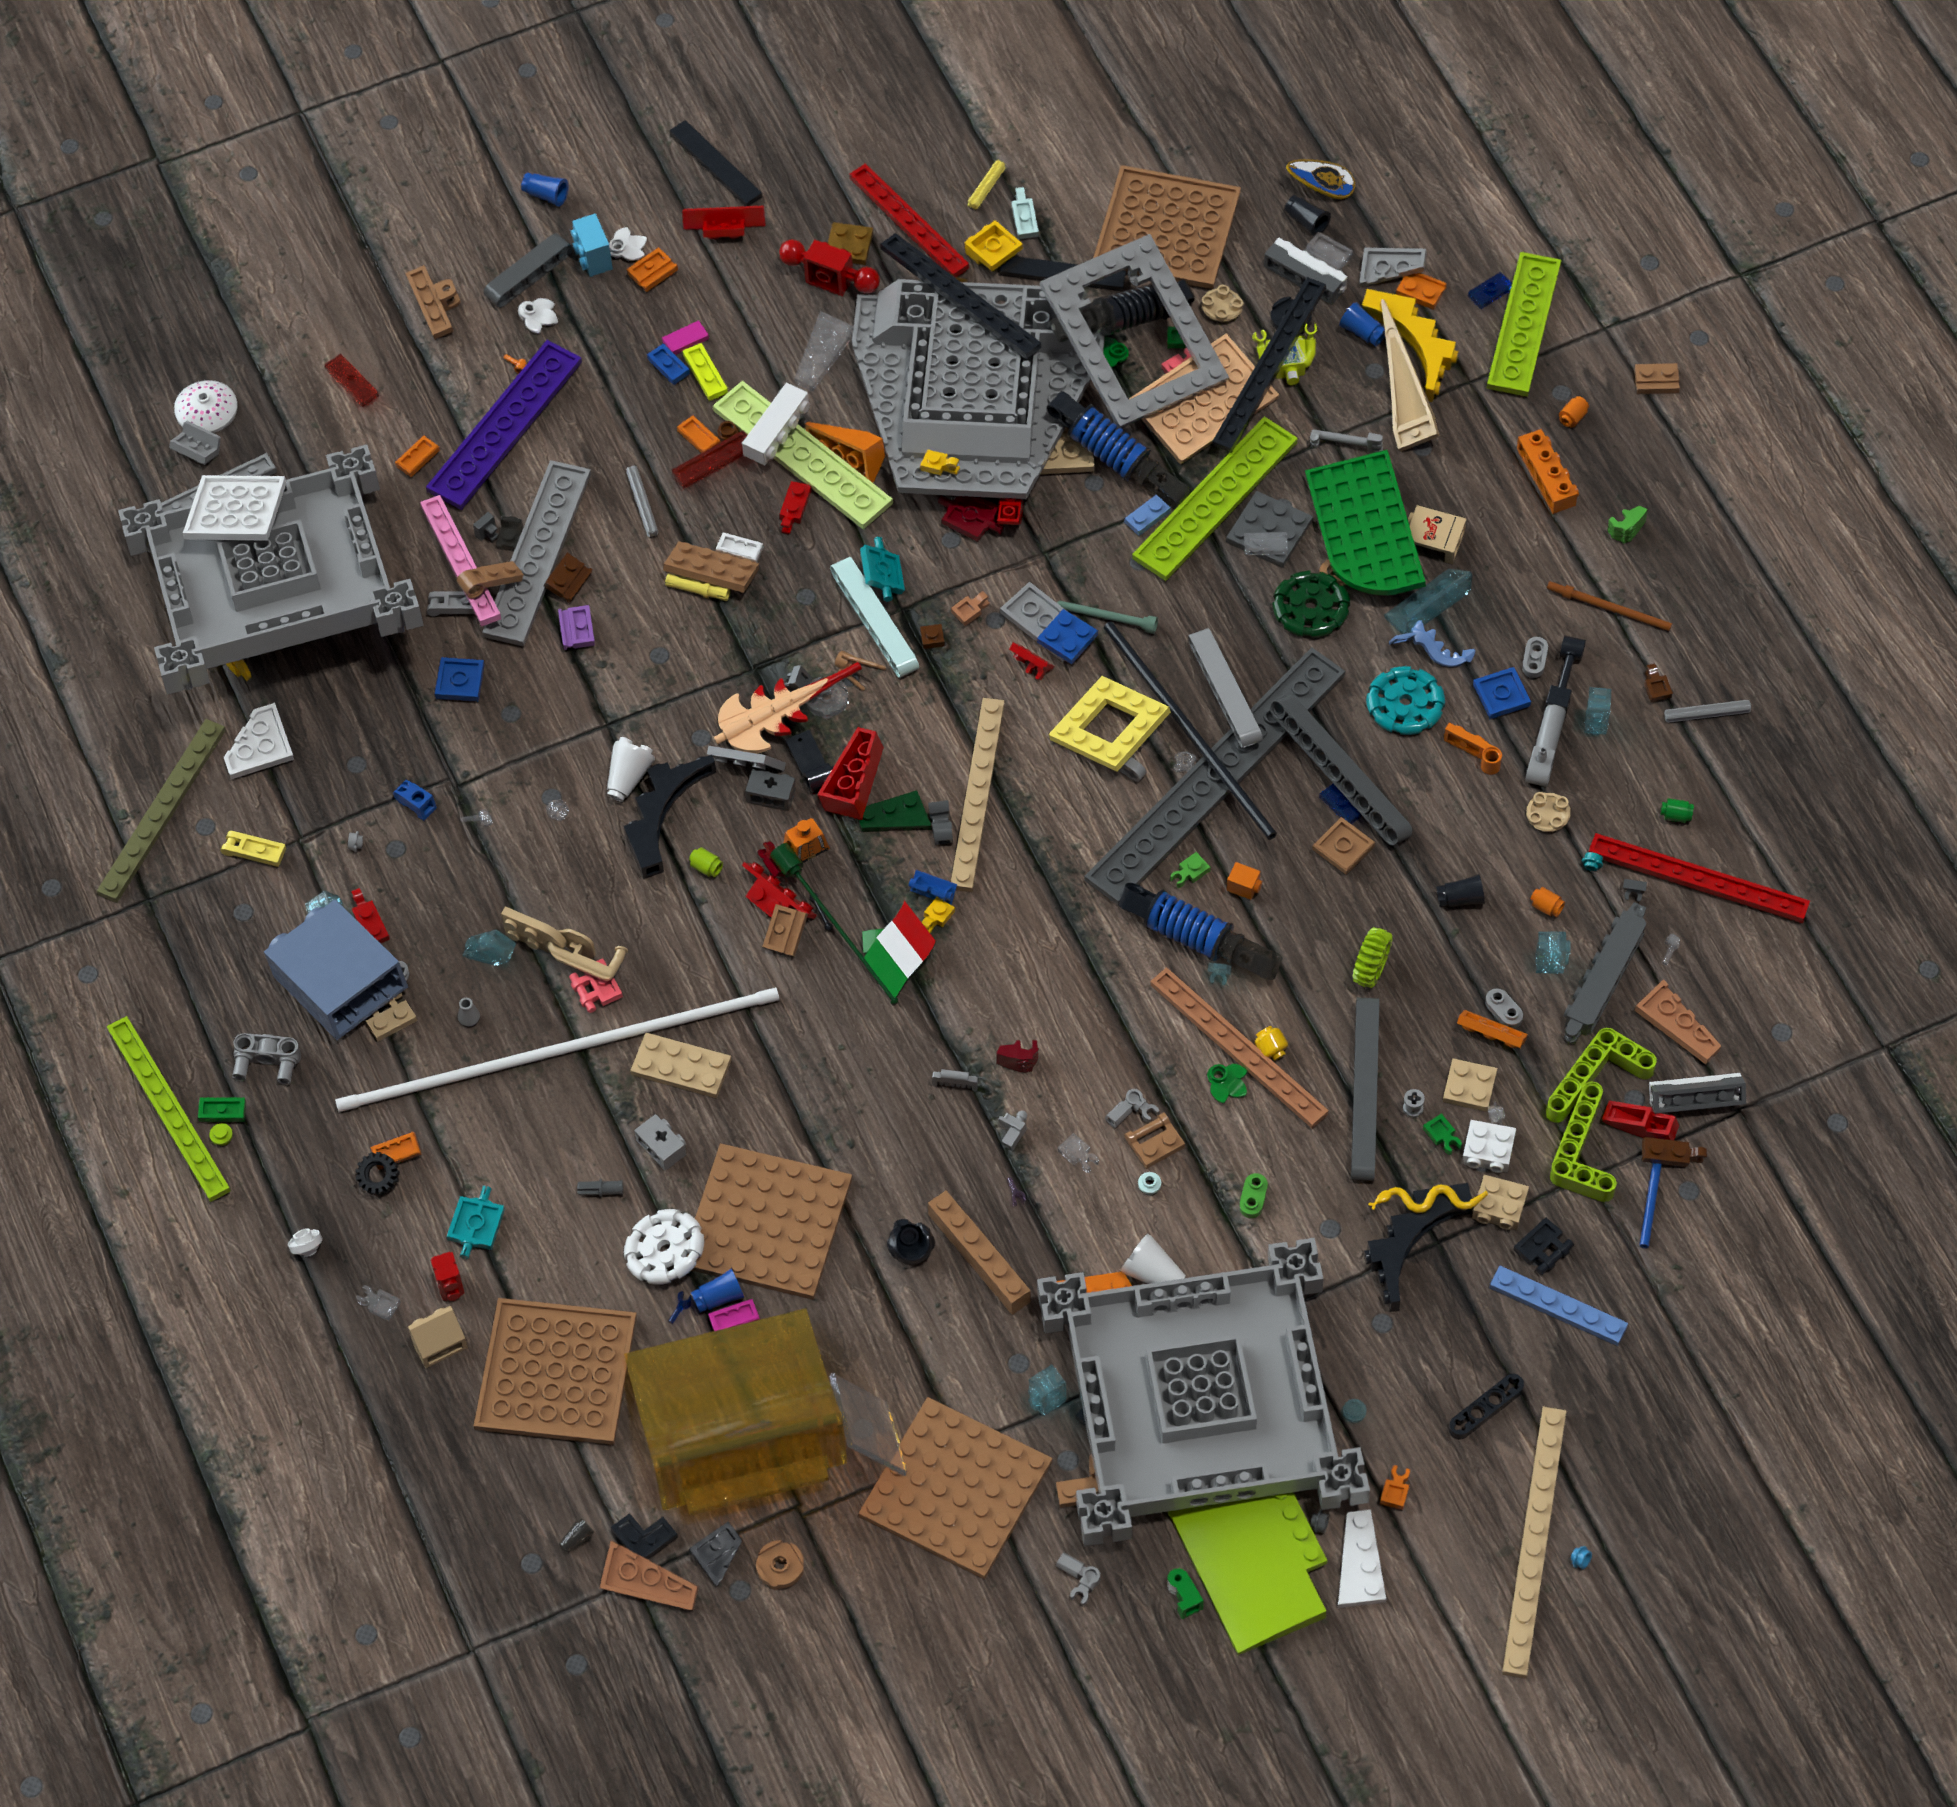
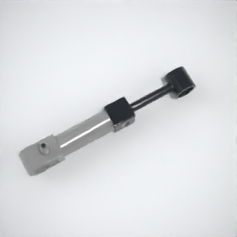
[1525,635,1586,787]

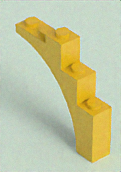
[1362,289,1459,402]

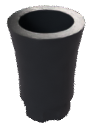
[1284,195,1331,237]
[1436,874,1485,907]

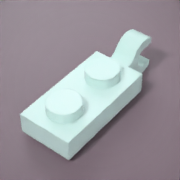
[1012,187,1038,239]

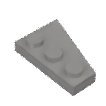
[1359,248,1427,288]
[707,746,786,771]

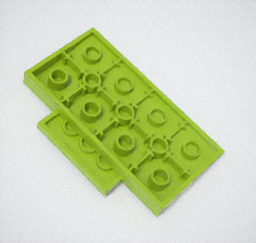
[1167,1492,1327,1655]

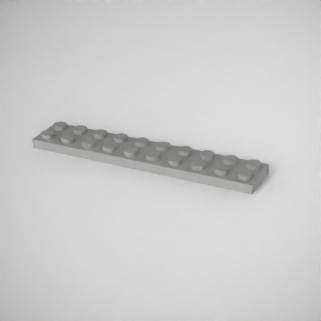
[482,460,591,646]

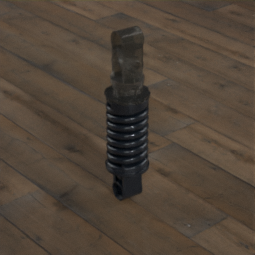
[1049,280,1196,342]

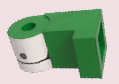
[1168,1568,1203,1620]

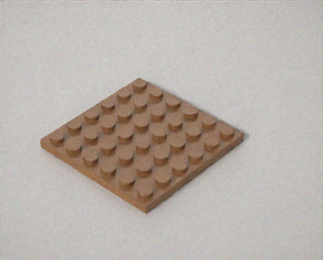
[1093,165,1241,289]
[686,1143,853,1300]
[474,1298,637,1445]
[859,1397,1053,1580]

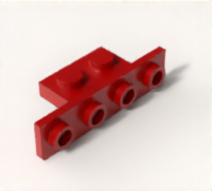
[682,206,765,239]
[742,862,817,919]

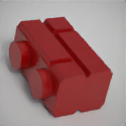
[430,1252,465,1301]

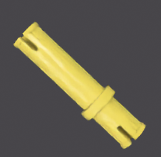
[665,573,730,601]

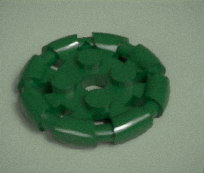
[1272,571,1350,638]

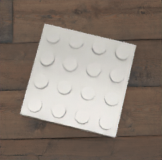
[183,475,287,541]

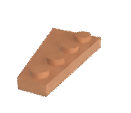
[1635,979,1721,1064]
[600,1541,699,1610]

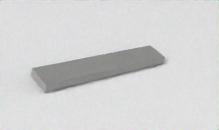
[161,453,277,512]

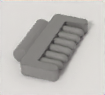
[932,1069,978,1091]

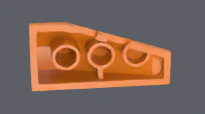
[805,422,885,483]

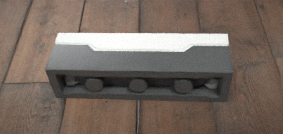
[1264,238,1347,305]
[1649,1073,1746,1114]

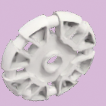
[624,1209,704,1285]

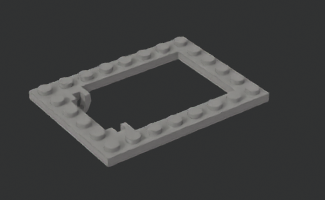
[1039,234,1229,428]

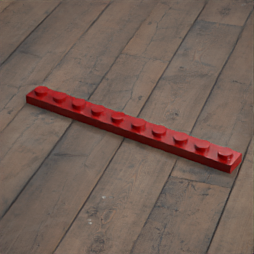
[1589,833,1810,923]

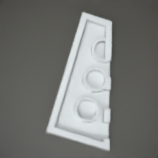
[1338,1510,1386,1608]

